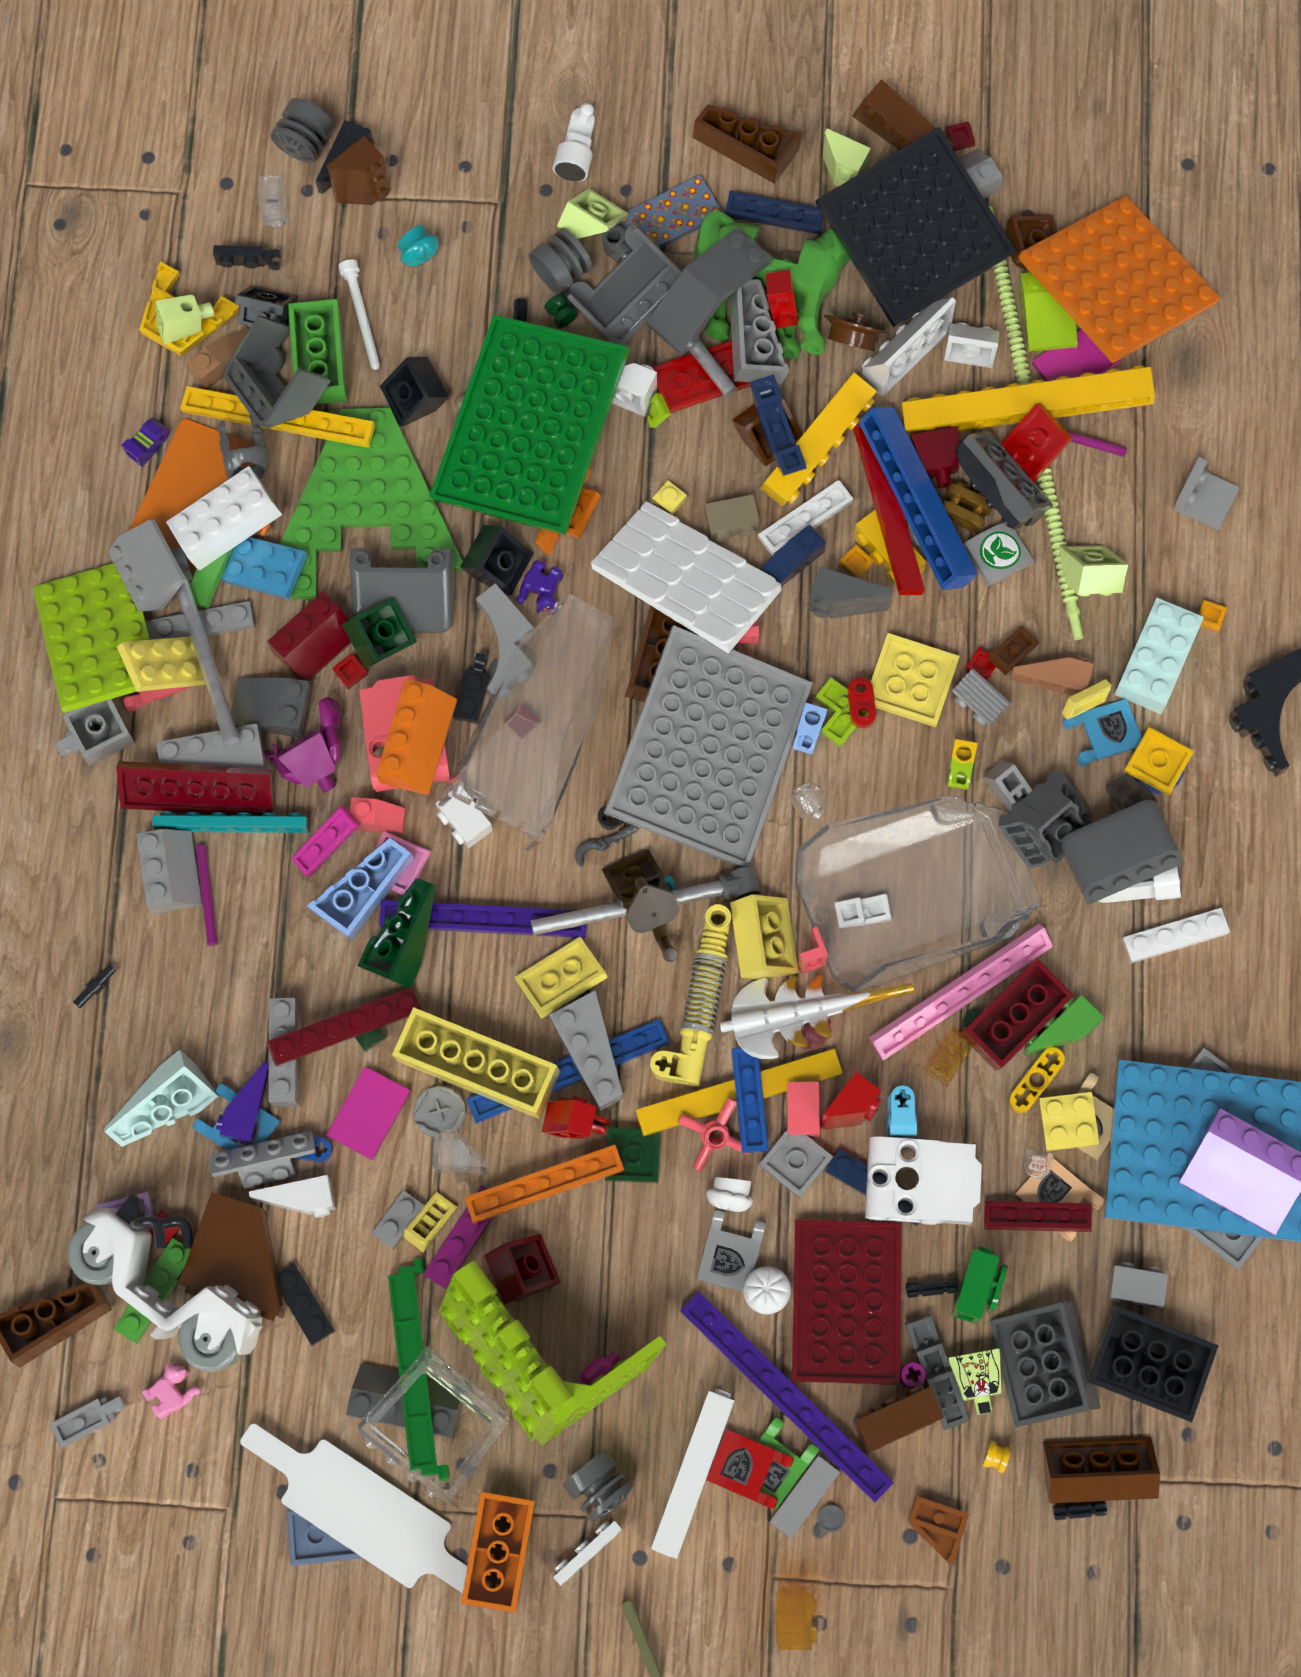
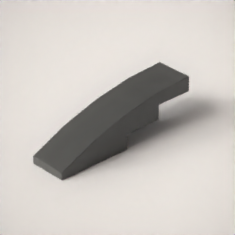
[904,1314,969,1430]

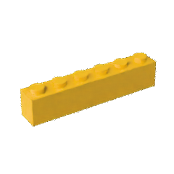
[759,373,877,507]

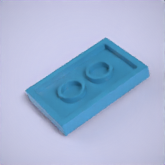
[221,537,308,600]

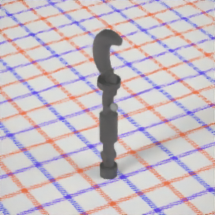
[575,824,640,867]

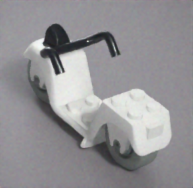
[68,1194,263,1372]

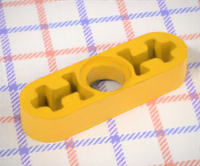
[1009,1047,1065,1114]

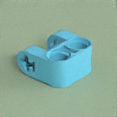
[887,1085,917,1139]

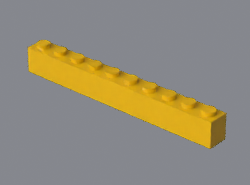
[902,366,1155,438]

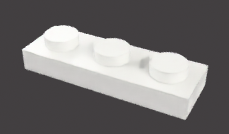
[553,1521,622,1586]

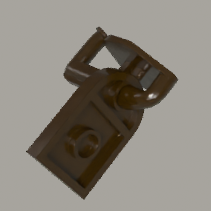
[602,849,679,962]

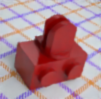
[542,1096,609,1139]

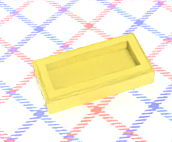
[1062,679,1112,720]

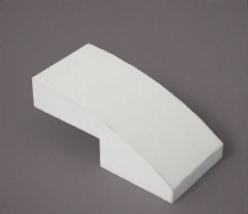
[835,894,893,928]

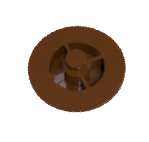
[823,312,891,352]

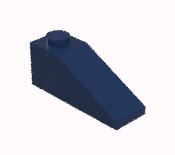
[760,524,826,587]

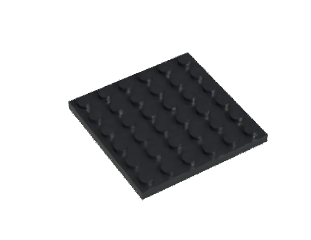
[815,127,1017,328]

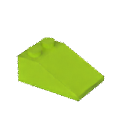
[1018,272,1078,352]

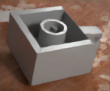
[55,699,135,766]

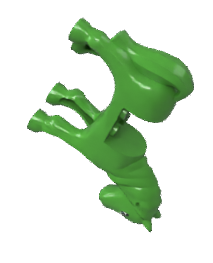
[695,210,850,359]

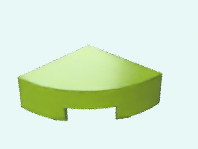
[647,393,671,428]

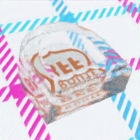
[1024,1149,1054,1179]

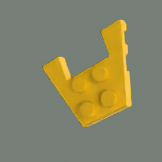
[139,261,240,357]

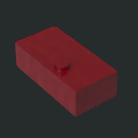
[959,958,1074,1071]

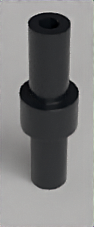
[73,964,116,1009]

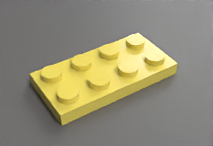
[117,636,221,692]

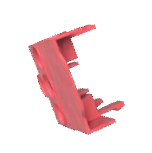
[359,675,450,793]

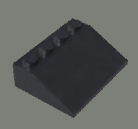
[1088,1306,1219,1423]

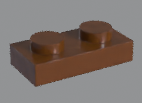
[987,625,1040,676]

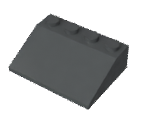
[990,1302,1101,1427]

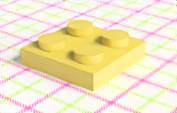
[1039,1092,1099,1151]

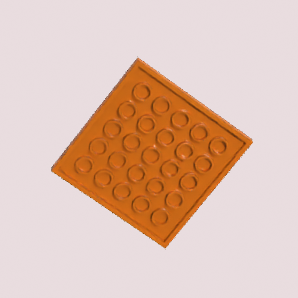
[1018,195,1220,363]

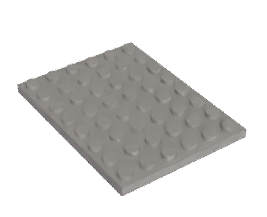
[604,625,813,868]

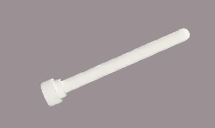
[338,259,380,370]

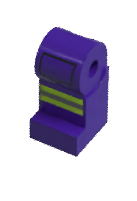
[121,418,170,467]

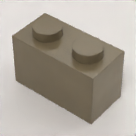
[704,494,760,541]

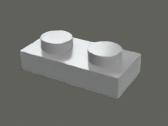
[372,1190,424,1250]

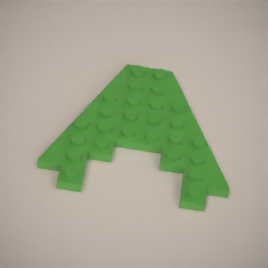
[279,408,464,600]

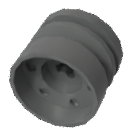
[270,98,334,163]
[528,228,592,294]
[562,1449,635,1523]

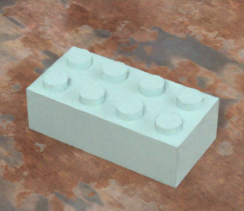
[1114,598,1204,714]

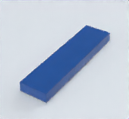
[731,1048,769,1154]

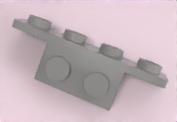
[209,1131,315,1189]

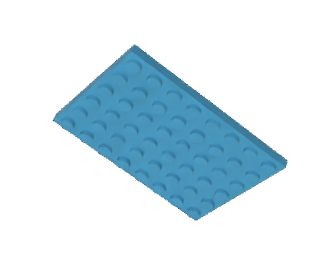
[1104,1060,1301,1243]

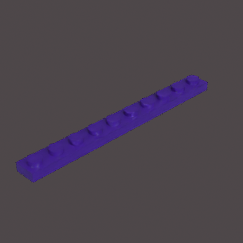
[680,1291,894,1503]

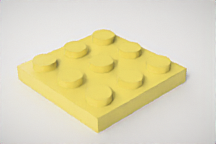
[871,633,960,728]

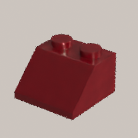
[484,1234,561,1304]

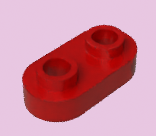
[847,677,876,729]

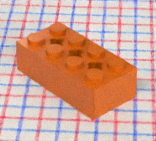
[461,1492,535,1613]

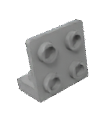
[1173,457,1239,530]

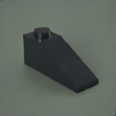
[316,120,375,194]

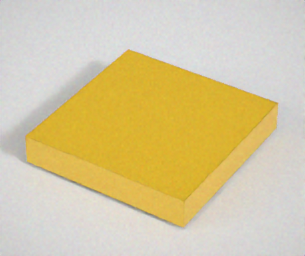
[1124,727,1194,796]

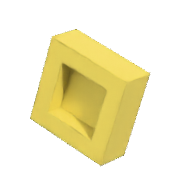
[652,481,687,515]

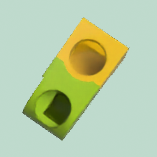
[947,739,978,790]

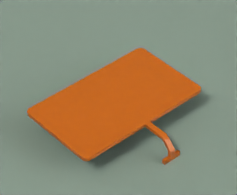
[129,419,271,584]

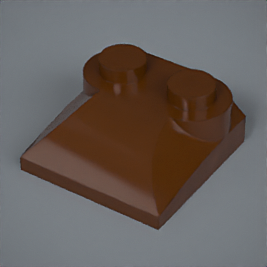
[1005,216,1057,269]

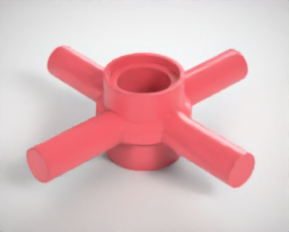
[677,1097,749,1172]

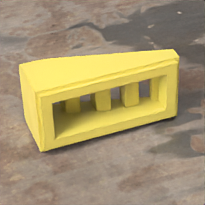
[403,1191,457,1252]

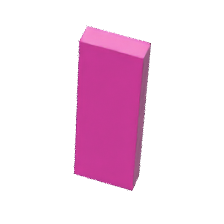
[291,806,360,877]

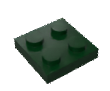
[605,1128,660,1183]

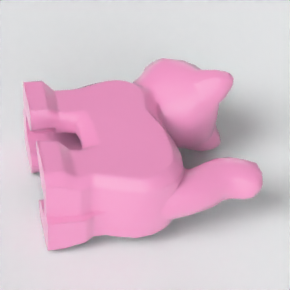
[142,1362,201,1420]

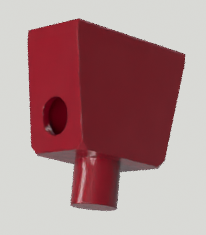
[910,427,959,488]

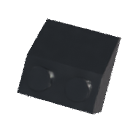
[379,357,449,427]
[460,525,534,596]

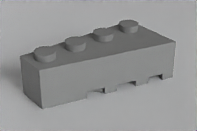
[730,279,789,384]
[156,724,267,768]
[549,991,623,1111]

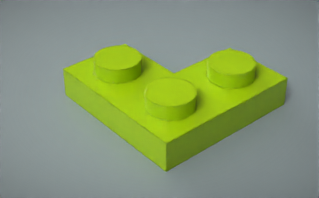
[815,678,868,748]

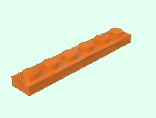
[464,1145,624,1224]

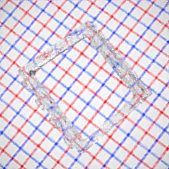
[358,1346,509,1504]

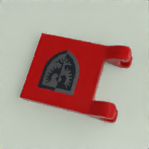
[706,1429,794,1508]

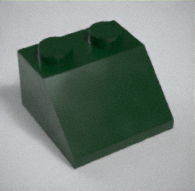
[342,597,417,669]

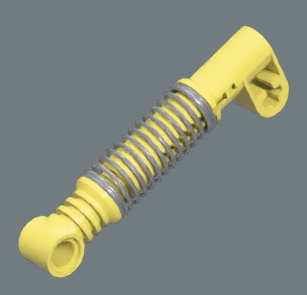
[650,904,731,1087]

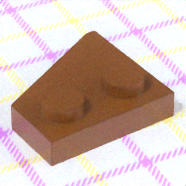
[908,1496,969,1565]

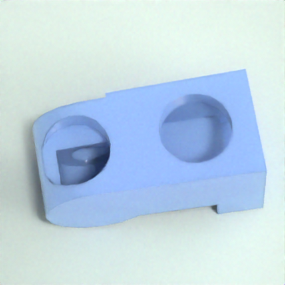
[793,703,828,755]

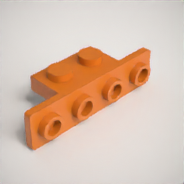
[535,468,601,555]

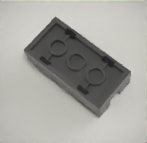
[954,431,1053,530]

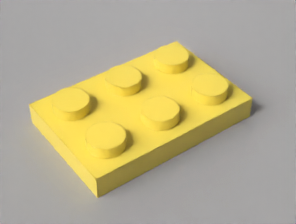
[514,937,608,1019]

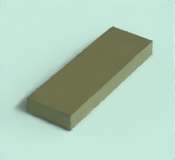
[621,1600,662,1677]

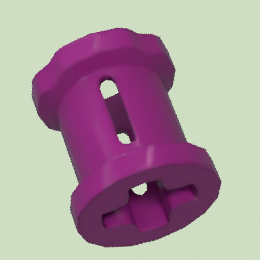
[900,1362,926,1389]

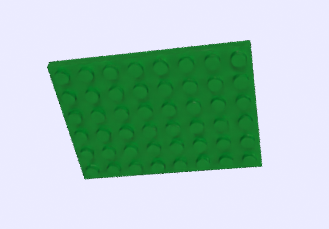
[429,315,630,536]

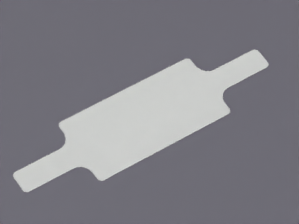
[240,1424,493,1593]

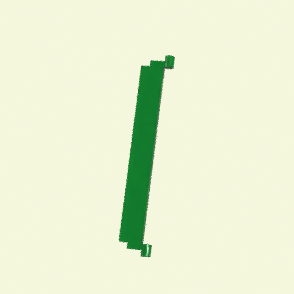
[388,1258,450,1481]

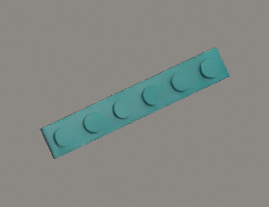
[152,812,310,833]

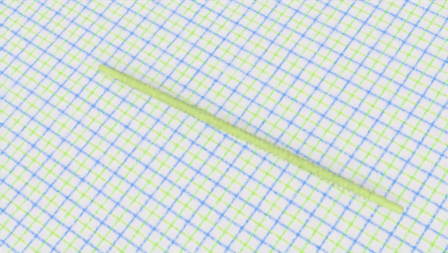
[989,206,1084,640]

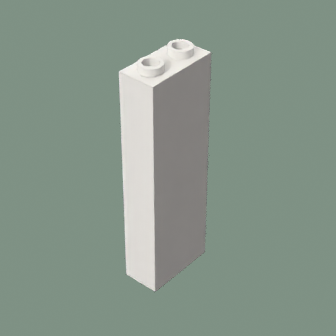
[651,1389,734,1560]

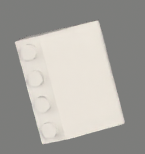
[861,297,956,397]

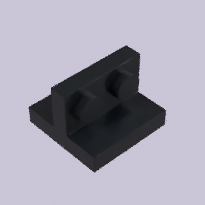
[235,285,298,327]

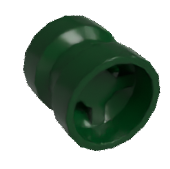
[544,293,578,328]

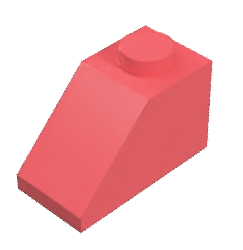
[350,797,405,834]

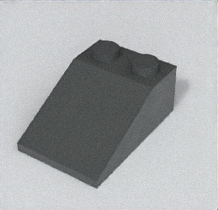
[809,567,893,618]
[231,678,312,738]

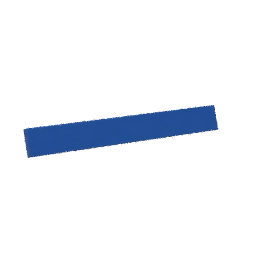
[466,1019,670,1124]

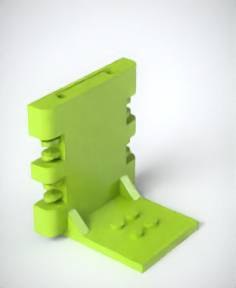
[438,1260,667,1446]

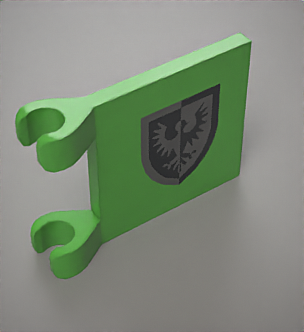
[758,1417,819,1509]

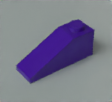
[216,1063,269,1144]

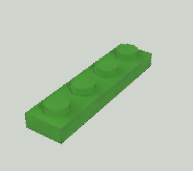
[113,1238,191,1344]

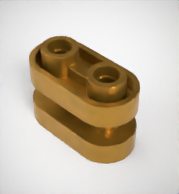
[941,482,993,533]

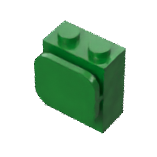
[951,1247,1008,1324]

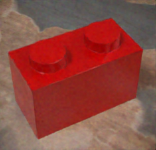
[765,269,799,329]

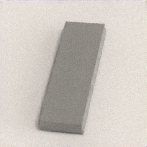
[770,1455,840,1539]

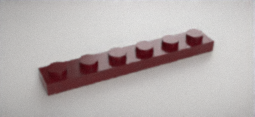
[266,987,422,1067]

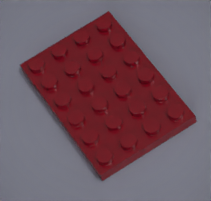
[792,1219,902,1385]

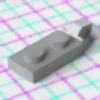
[50,1396,127,1449]

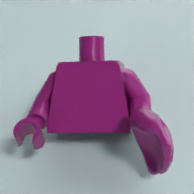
[264,697,341,793]

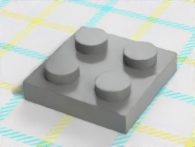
[759,1129,833,1199]

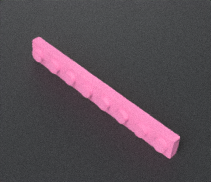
[869,924,1053,1061]

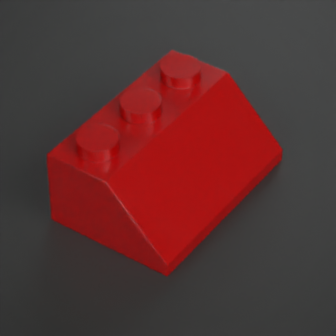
[820,1072,882,1130]

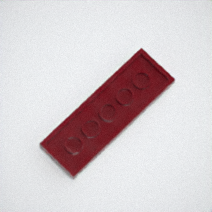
[116,761,274,816]

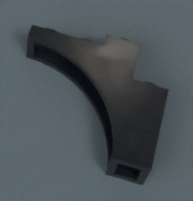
[1229,648,1301,777]

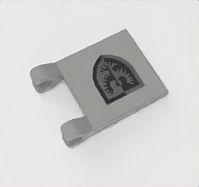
[697,1210,766,1292]

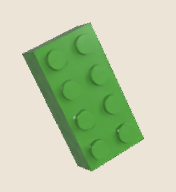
[288,299,347,405]

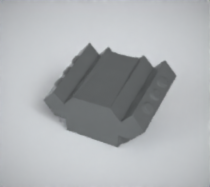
[998,771,1092,868]

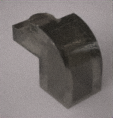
[1106,772,1157,810]

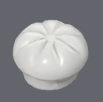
[706,1177,753,1212]
[743,1266,791,1314]

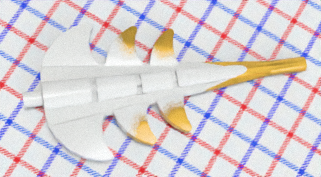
[720,975,915,1059]

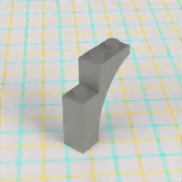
[476,583,535,703]

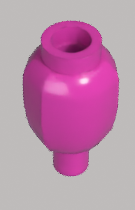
[577,1351,621,1386]

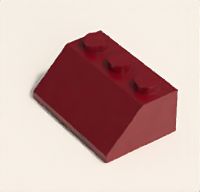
[267,592,351,681]

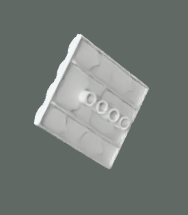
[591,501,782,653]

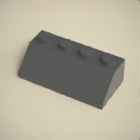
[346,1363,466,1439]

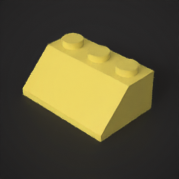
[730,895,799,979]

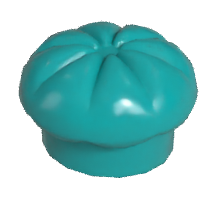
[397,224,439,267]

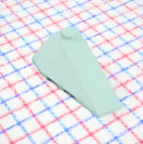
[104,1050,219,1146]

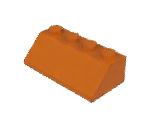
[376,679,457,796]

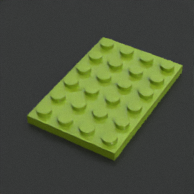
[33,563,151,713]

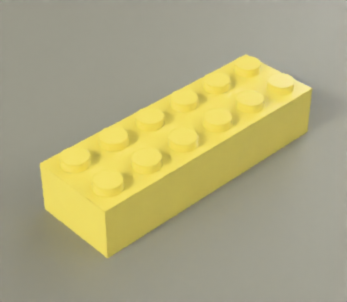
[392,1007,560,1119]

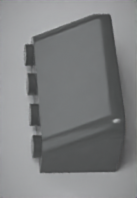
[1061,800,1184,905]

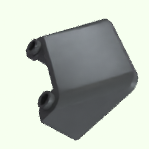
[565,221,681,344]
[349,548,456,633]

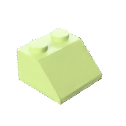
[823,129,871,187]
[557,188,629,239]
[1059,545,1128,596]

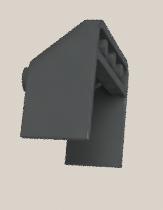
[224,315,331,428]

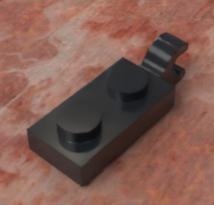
[213,245,281,270]
[453,653,491,724]

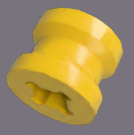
[982,1440,1012,1474]

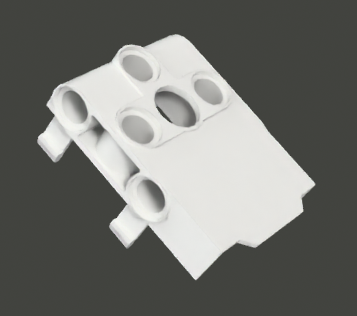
[865,1137,982,1225]

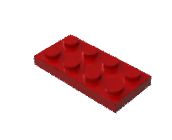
[652,341,750,413]

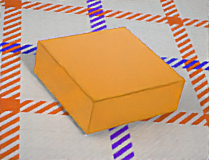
[839,544,874,578]
[1198,599,1228,633]

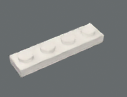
[758,480,853,557]
[1122,908,1230,964]

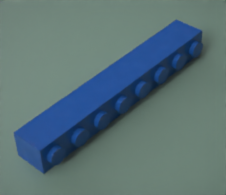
[859,407,978,590]

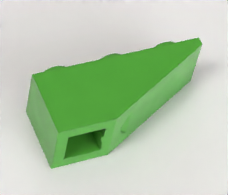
[1024,995,1104,1056]

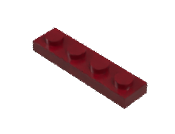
[984,1201,1093,1232]

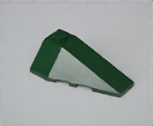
[357,878,436,989]

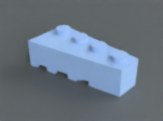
[307,838,414,940]

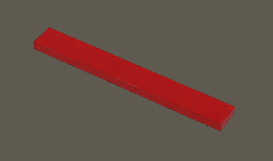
[853,424,925,595]

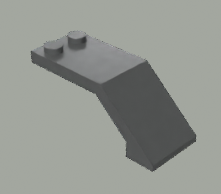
[647,227,772,355]

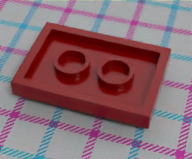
[1001,403,1073,482]

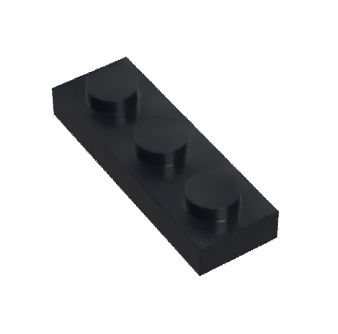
[277,1263,335,1346]

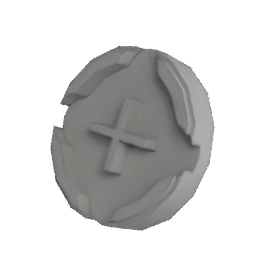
[413,1086,466,1139]

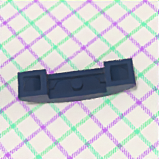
[750,374,807,476]

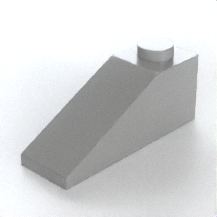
[982,761,1032,813]

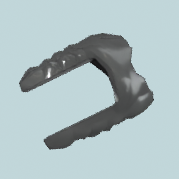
[218,415,270,480]

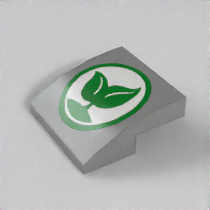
[963,523,1034,586]

